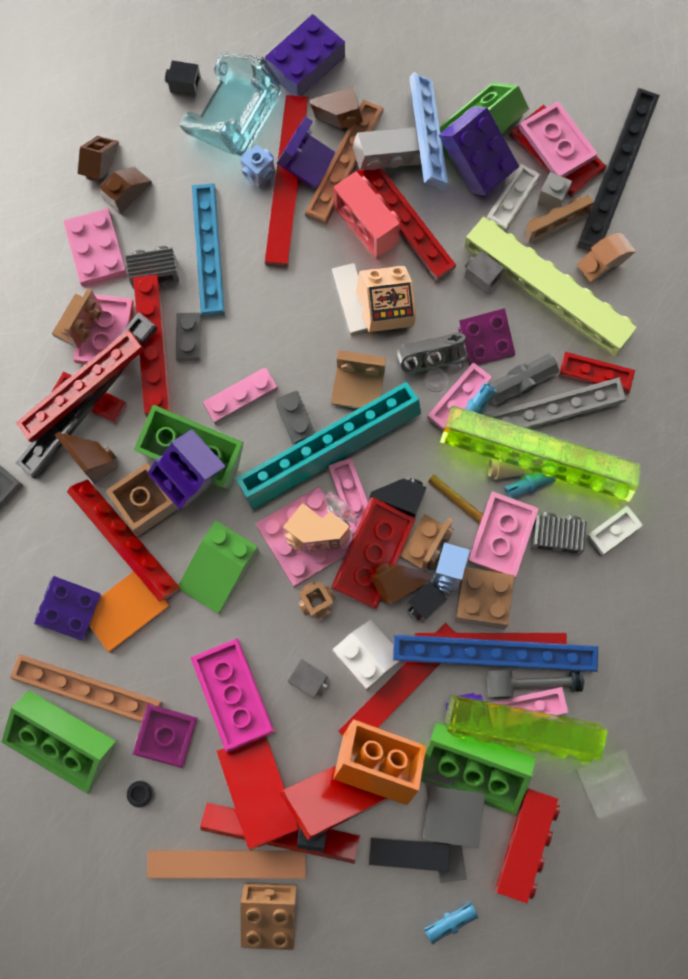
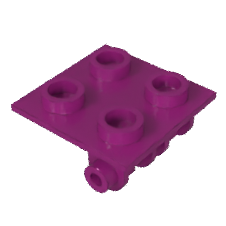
[458,308,516,367]

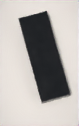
[369,837,450,872]

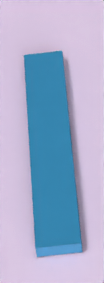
[192,183,225,317]

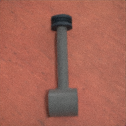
[486,670,585,699]

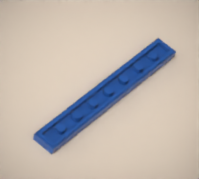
[393,635,598,672]

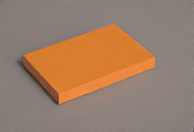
[89,571,171,653]

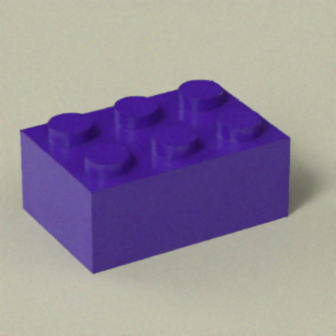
[265,14,345,96]
[438,107,520,195]

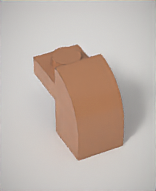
[577,233,636,282]

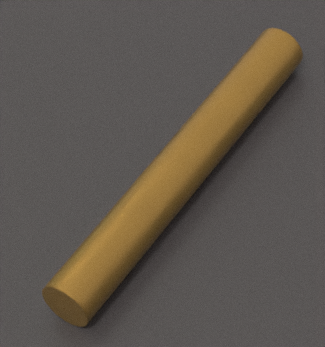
[428,474,483,524]

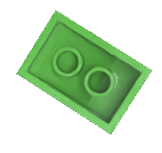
[179,520,260,614]

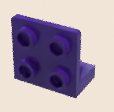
[276,116,336,188]
[33,576,101,640]

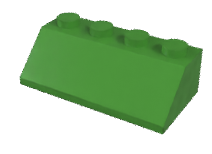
[439,82,529,163]
[134,405,244,489]
[1,690,116,794]
[420,722,535,816]

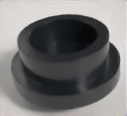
[127,781,153,808]

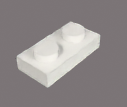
[587,506,643,556]

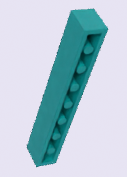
[236,382,421,510]

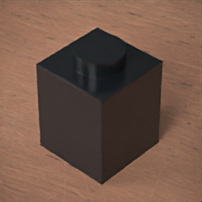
[165,60,201,97]
[407,581,447,623]

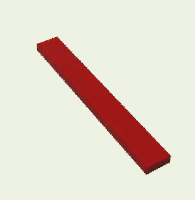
[264,95,309,267]

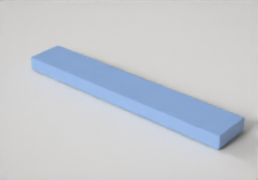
[410,73,448,190]

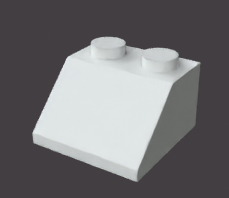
[332,620,400,691]

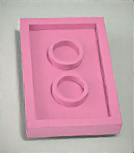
[519,101,598,177]
[63,208,127,286]
[73,294,134,364]
[467,491,539,579]

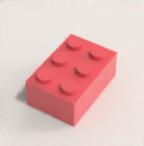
[333,171,400,260]

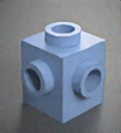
[241,145,275,187]

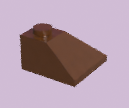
[55,432,118,485]

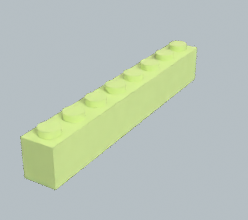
[464,216,637,357]

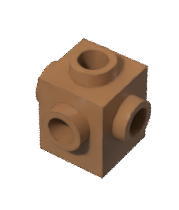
[298,581,336,620]

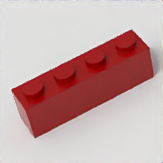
[494,788,561,904]

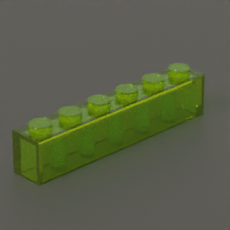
[444,695,608,762]

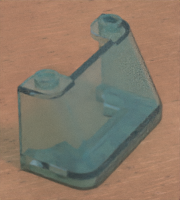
[179,52,281,156]

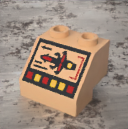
[356,266,416,332]
[283,503,350,553]

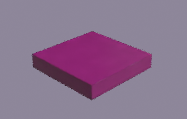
[132,704,197,768]

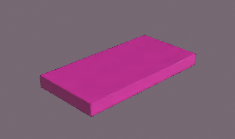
[190,638,275,753]

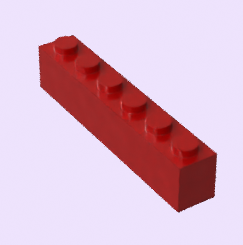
[133,275,172,418]

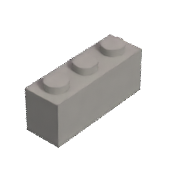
[352,127,422,170]

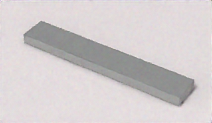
[478,377,627,441]

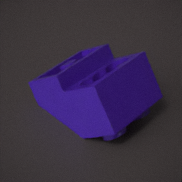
[147,430,225,510]

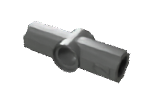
[490,354,560,405]

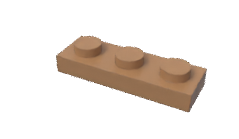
[524,195,593,242]

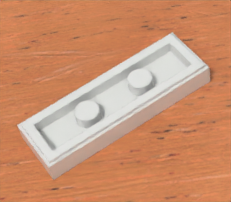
[486,164,541,232]
[332,263,368,335]

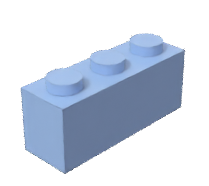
[432,543,470,594]

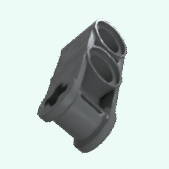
[396,333,468,374]

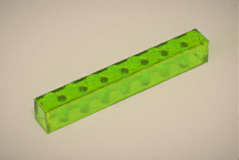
[440,405,641,501]

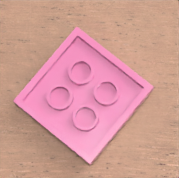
[256,486,352,588]

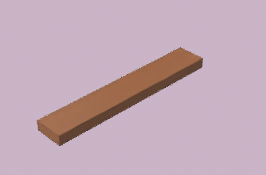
[305,99,384,225]
[10,654,163,722]
[147,850,306,878]

